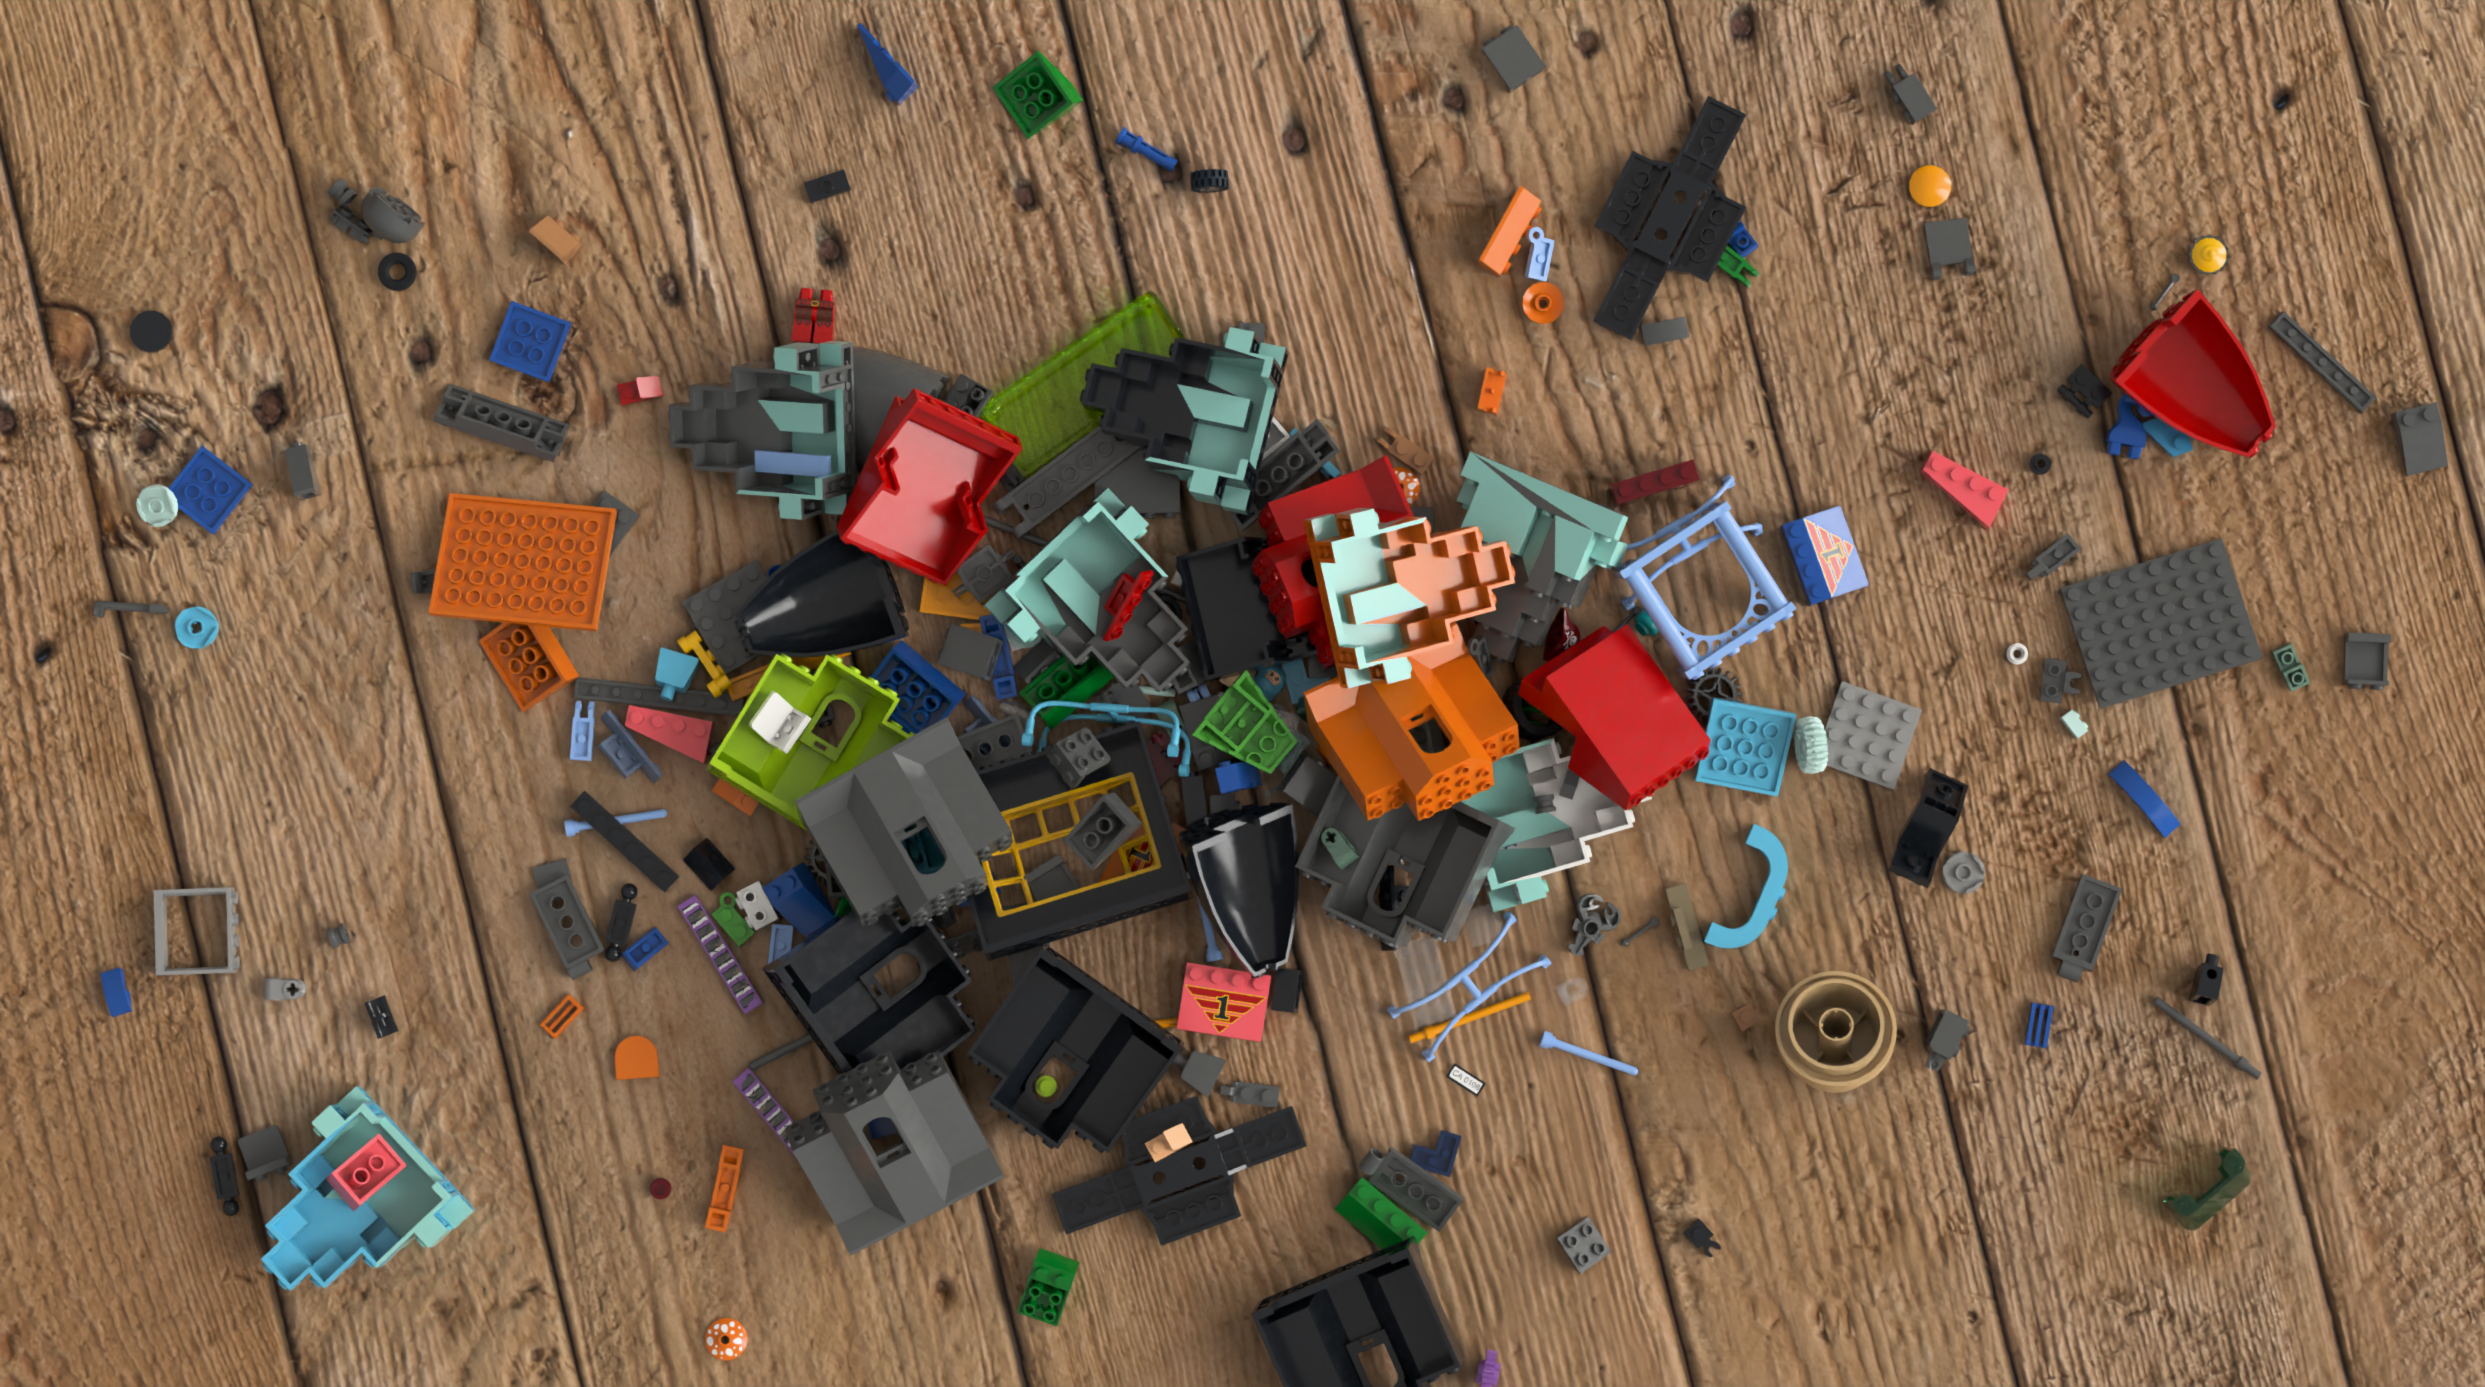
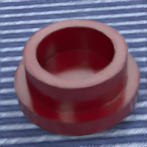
[650,1178,672,1199]

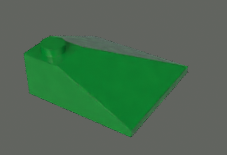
[992,51,1083,139]

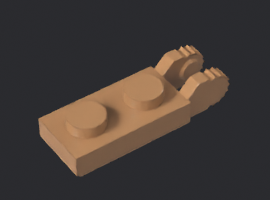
[1374,426,1435,475]

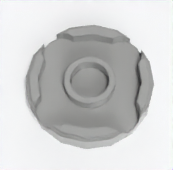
[1942,852,1985,894]

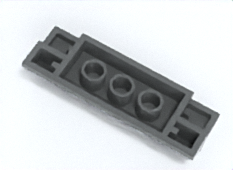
[434,384,570,462]
[1229,419,1341,531]

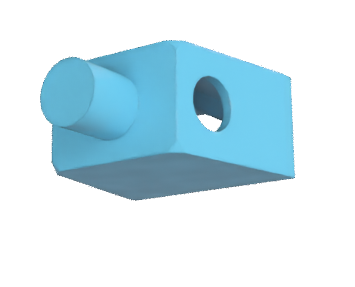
[655,647,701,701]

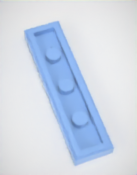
[755,450,831,477]

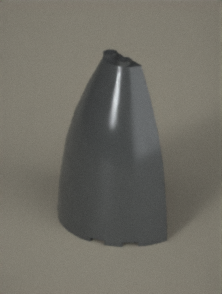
[853,346,951,471]

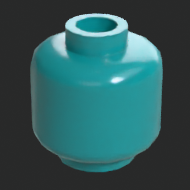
[1635,609,1659,637]

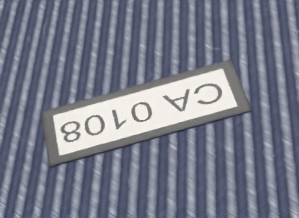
[1446,1063,1486,1097]

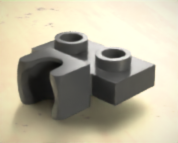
[2040,658,2081,704]

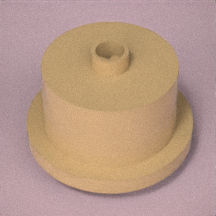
[1775,971,1897,1093]

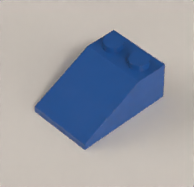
[762,862,836,937]

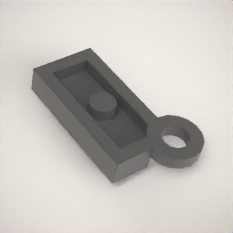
[1467,635,1495,680]

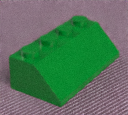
[1019,653,1113,730]
[1334,1176,1428,1249]

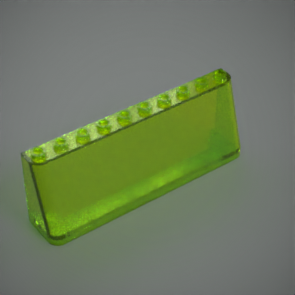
[980,291,1185,477]

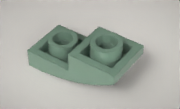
[2271,642,2310,692]

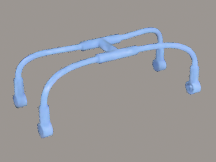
[1621,474,1763,611]
[1386,911,1551,1062]

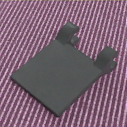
[1924,218,1976,280]

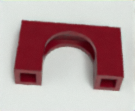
[1608,460,1700,509]

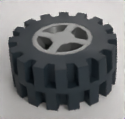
[1190,169,1229,193]

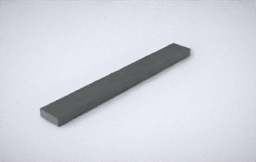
[573,678,745,716]

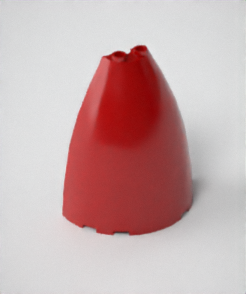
[2109,289,2276,458]

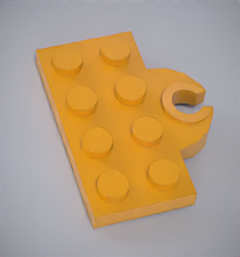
[920,558,995,621]

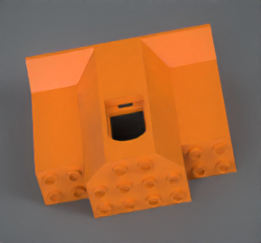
[1303,621,1520,821]

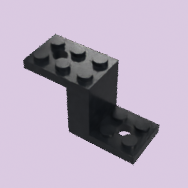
[1889,768,1969,888]

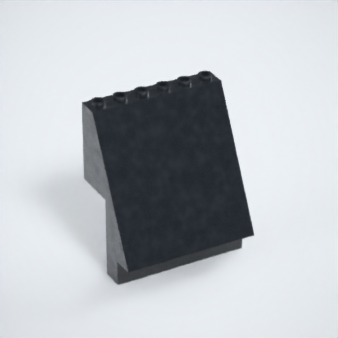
[1176,536,1318,681]

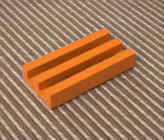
[540,994,584,1039]

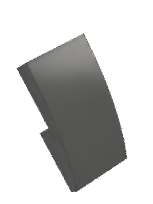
[1641,316,1689,346]

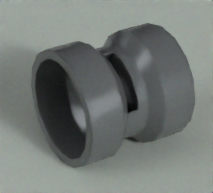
[327,178,358,207]

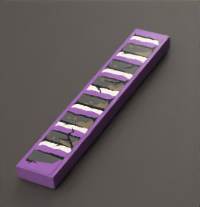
[677,895,763,1014]
[732,1068,796,1157]

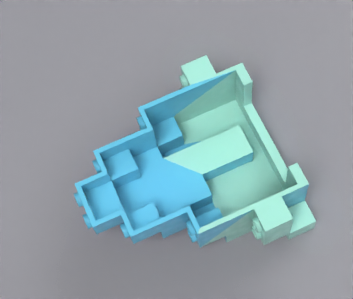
[261,1086,476,1290]

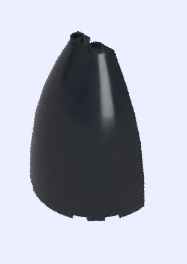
[735,530,909,658]
[1179,802,1299,978]

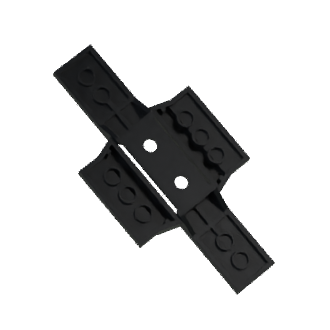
[1593,96,1746,340]
[1052,1095,1307,1246]

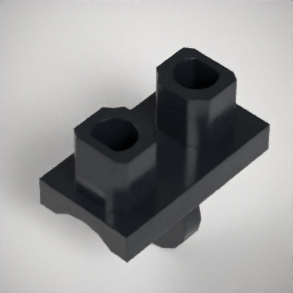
[364,995,399,1039]

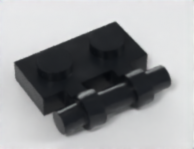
[2057,364,2112,419]

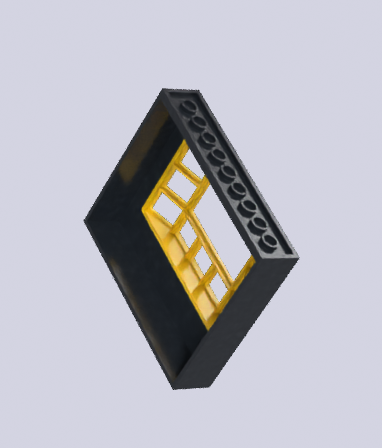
[968,720,1194,961]

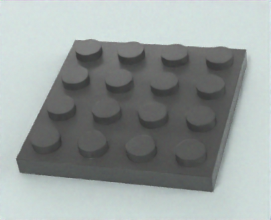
[682,560,767,675]

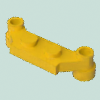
[677,630,732,699]

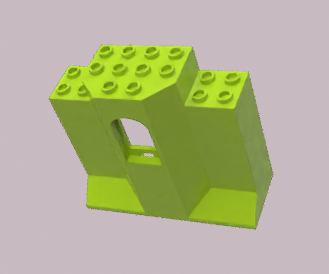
[705,654,915,831]

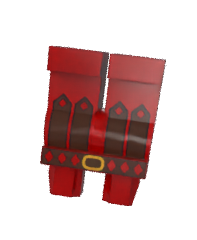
[791,288,836,344]

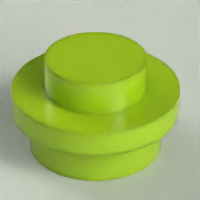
[1035,1075,1057,1097]

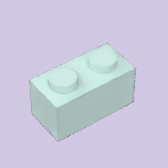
[2060,710,2088,739]

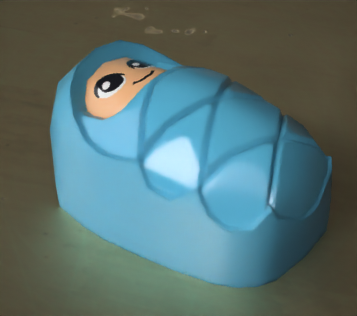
[1253,666,1287,702]

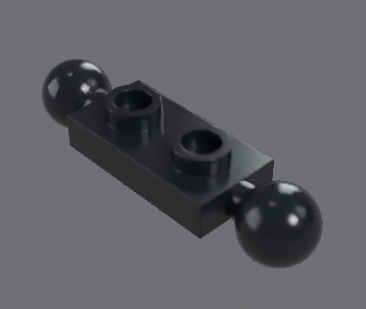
[604,883,638,962]
[210,1136,240,1216]

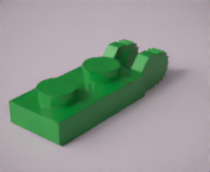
[1717,246,1759,288]

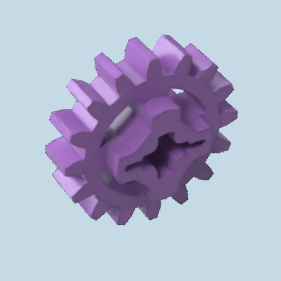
[1475,1349,1501,1387]

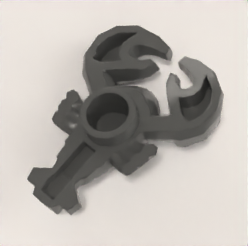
[1567,893,1621,956]

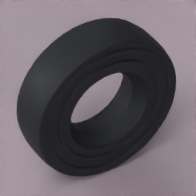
[378,253,417,291]

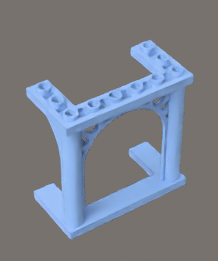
[1612,501,1796,680]

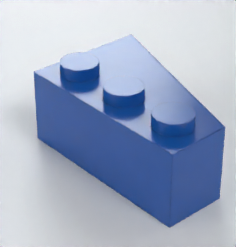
[1215,761,1262,795]

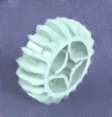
[1793,716,1828,774]

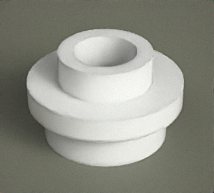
[2006,643,2028,665]

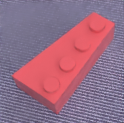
[1920,451,2008,529]
[625,705,715,764]

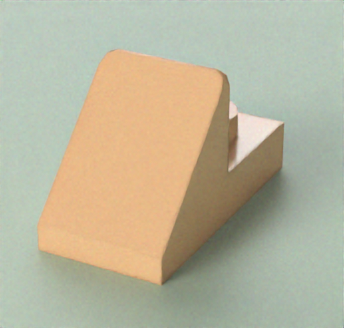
[1145,1123,1193,1163]

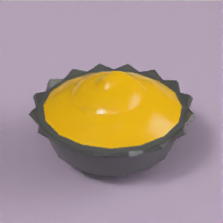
[2188,234,2230,276]

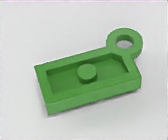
[711,892,756,947]

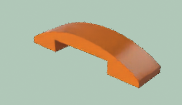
[705,1144,744,1233]

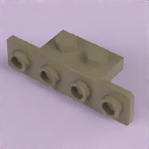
[1666,884,1709,971]

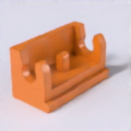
[1476,367,1506,415]

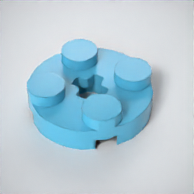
[175,607,219,649]

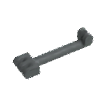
[93,600,170,618]

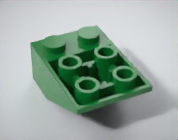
[1017,1248,1080,1326]

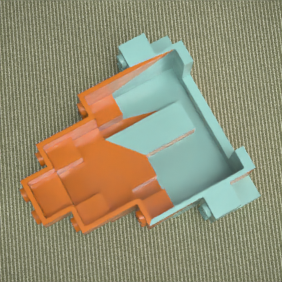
[1303,508,1515,689]

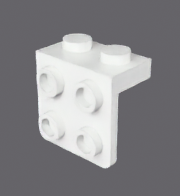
[749,691,811,754]

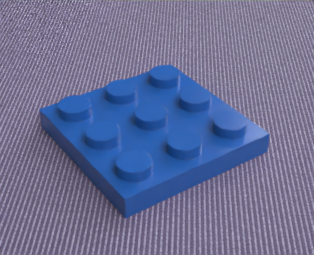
[489,301,572,383]
[168,446,253,535]

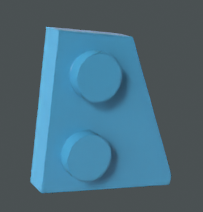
[2142,418,2193,457]

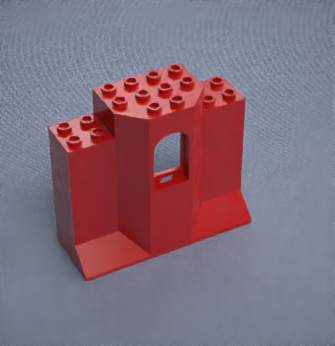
[1252,455,1414,670]

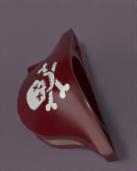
[1543,607,1580,661]

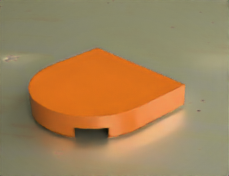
[615,1036,660,1080]

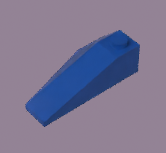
[857,23,918,105]

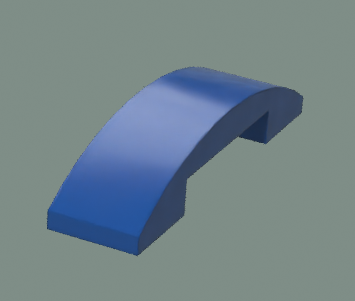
[979,614,1018,700]
[2108,760,2180,838]

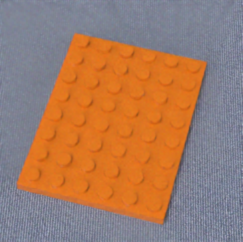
[428,493,617,631]

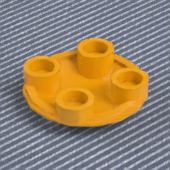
[1909,165,1951,207]

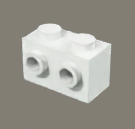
[735,881,780,931]

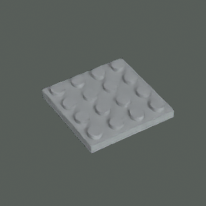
[1824,681,1922,790]

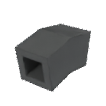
[1559,771,1580,800]

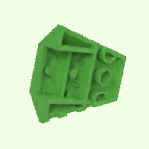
[1192,670,1298,774]

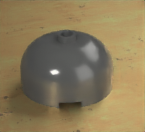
[361,186,425,244]

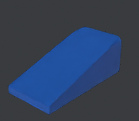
[621,927,669,972]

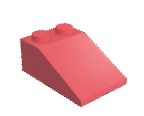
[326,1134,407,1211]

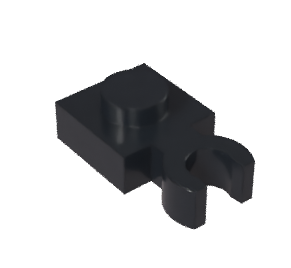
[1683,1218,1721,1257]

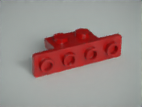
[1103,570,1154,642]

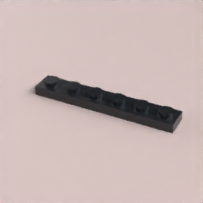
[570,790,679,892]

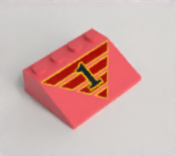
[1177,963,1271,1042]

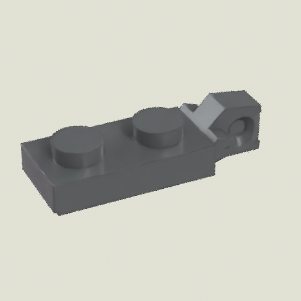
[2025,533,2081,581]
[1220,1081,1280,1108]

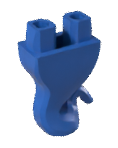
[2105,393,2151,460]

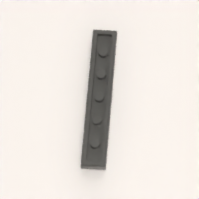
[2268,311,2377,413]

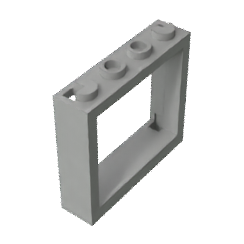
[154,887,240,976]

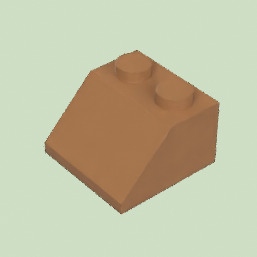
[529,216,582,265]

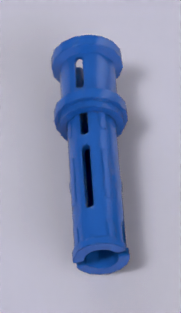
[1115,126,1178,172]

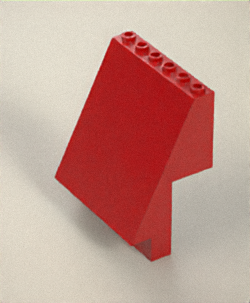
[837,388,1023,586]
[1518,624,1711,811]

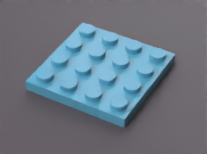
[1694,697,1797,797]

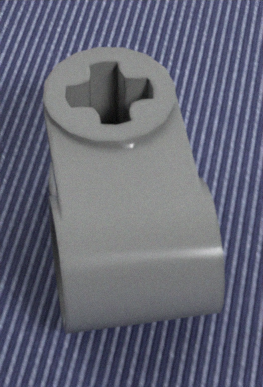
[264,978,307,1000]

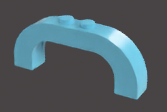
[1702,824,1788,948]

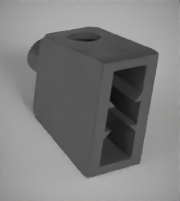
[1173,1050,1226,1097]

